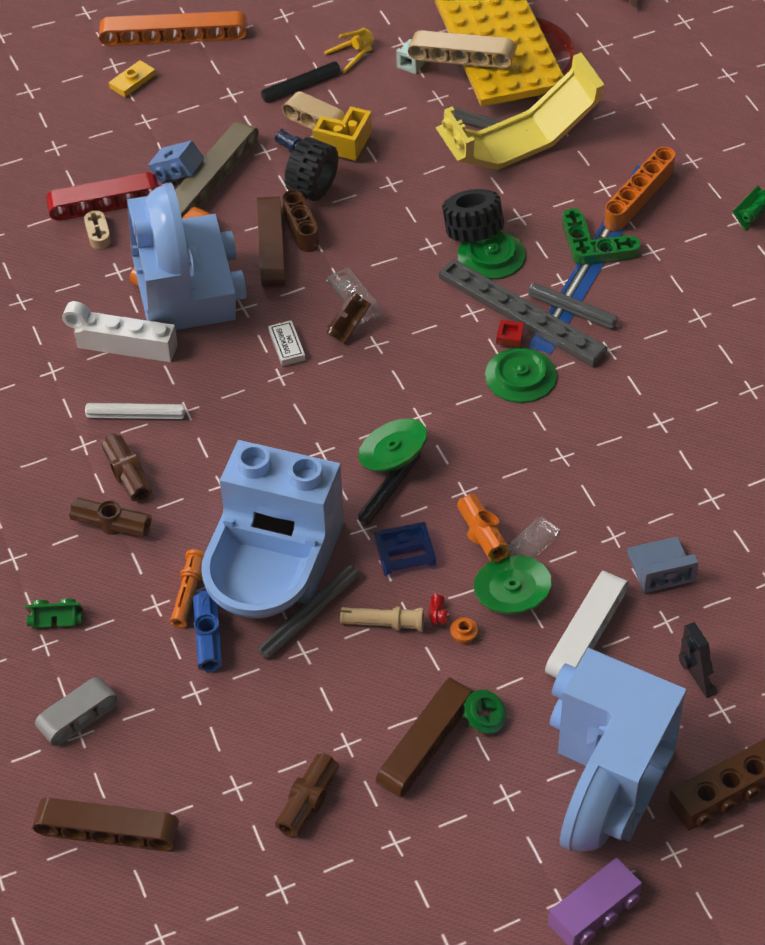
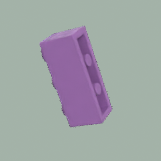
[548,858,642,945]

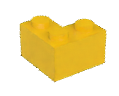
[313,106,372,161]

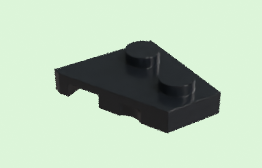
[679,622,717,698]

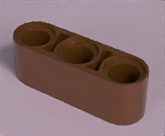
[282,190,319,252]

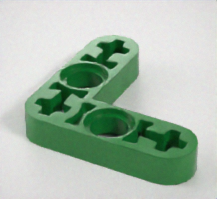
[562,208,640,265]

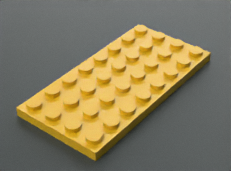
[434,0,564,107]

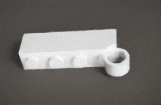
[62,301,178,362]

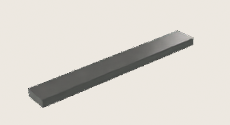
[439,259,608,367]

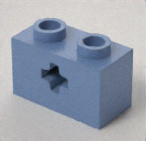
[148,140,205,183]

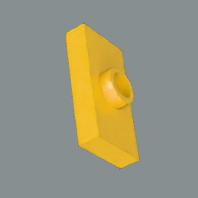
[109,60,156,97]

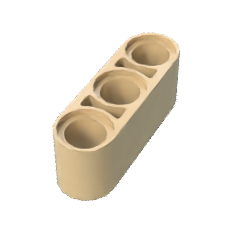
[282,91,345,130]

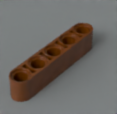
[257,196,286,286]
[375,678,474,797]
[32,798,179,851]

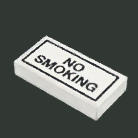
[268,320,306,366]

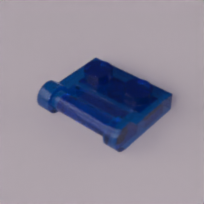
[373,522,437,576]

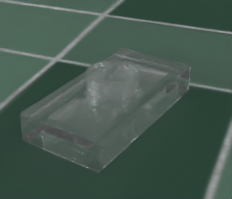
[508,515,560,559]

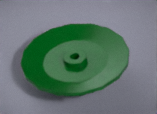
[457,231,525,280]
[485,348,557,404]
[358,419,427,471]
[474,555,552,614]

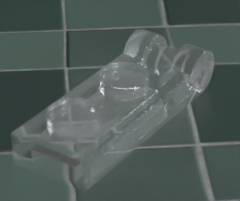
[328,267,383,325]

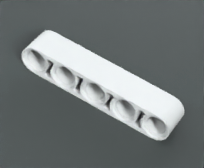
[545,571,629,678]

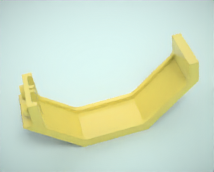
[435,53,604,170]

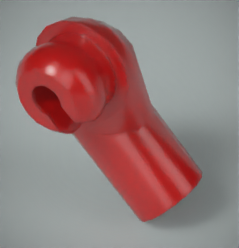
[428,594,449,625]

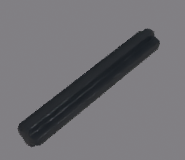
[261,61,340,102]
[358,452,420,525]

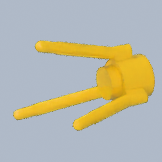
[324,28,374,74]

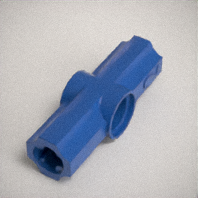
[193,591,222,673]

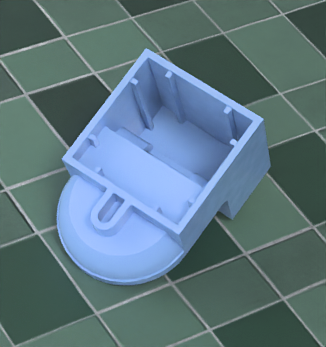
[127,183,247,330]
[202,440,344,618]
[550,648,686,852]

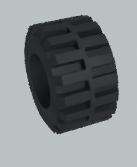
[284,137,339,201]
[442,189,504,242]

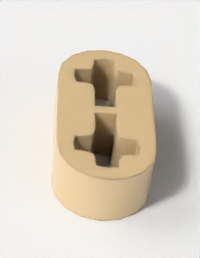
[84,211,111,249]

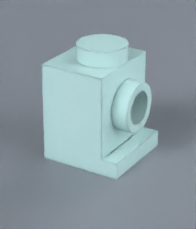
[396,39,426,74]

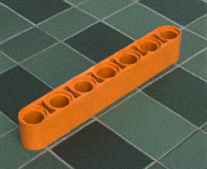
[99,11,247,46]

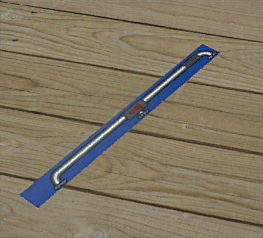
[528,165,641,354]

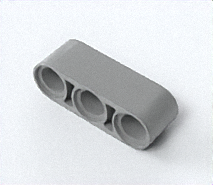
[35,677,118,746]

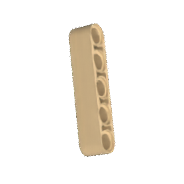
[408,31,517,68]

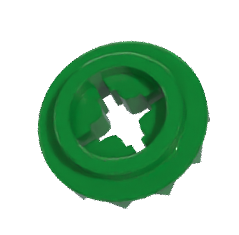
[463,689,506,735]

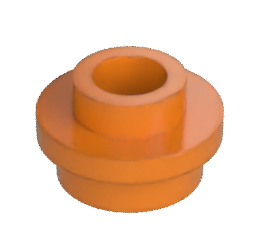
[450,617,478,644]

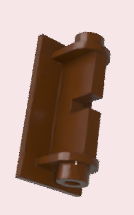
[326,291,371,345]

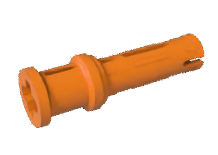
[169,549,205,628]

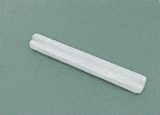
[85,403,185,419]

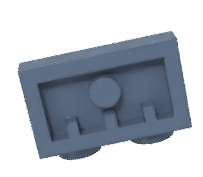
[627,537,698,593]

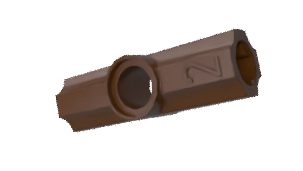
[101,433,152,503]
[69,497,152,537]
[275,753,339,838]

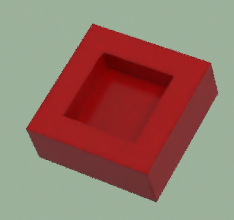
[496,320,524,347]

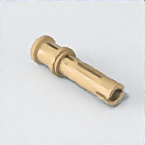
[340,606,424,632]

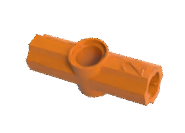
[457,494,510,563]

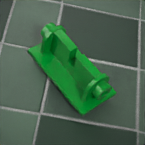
[732,185,765,230]
[25,598,84,629]

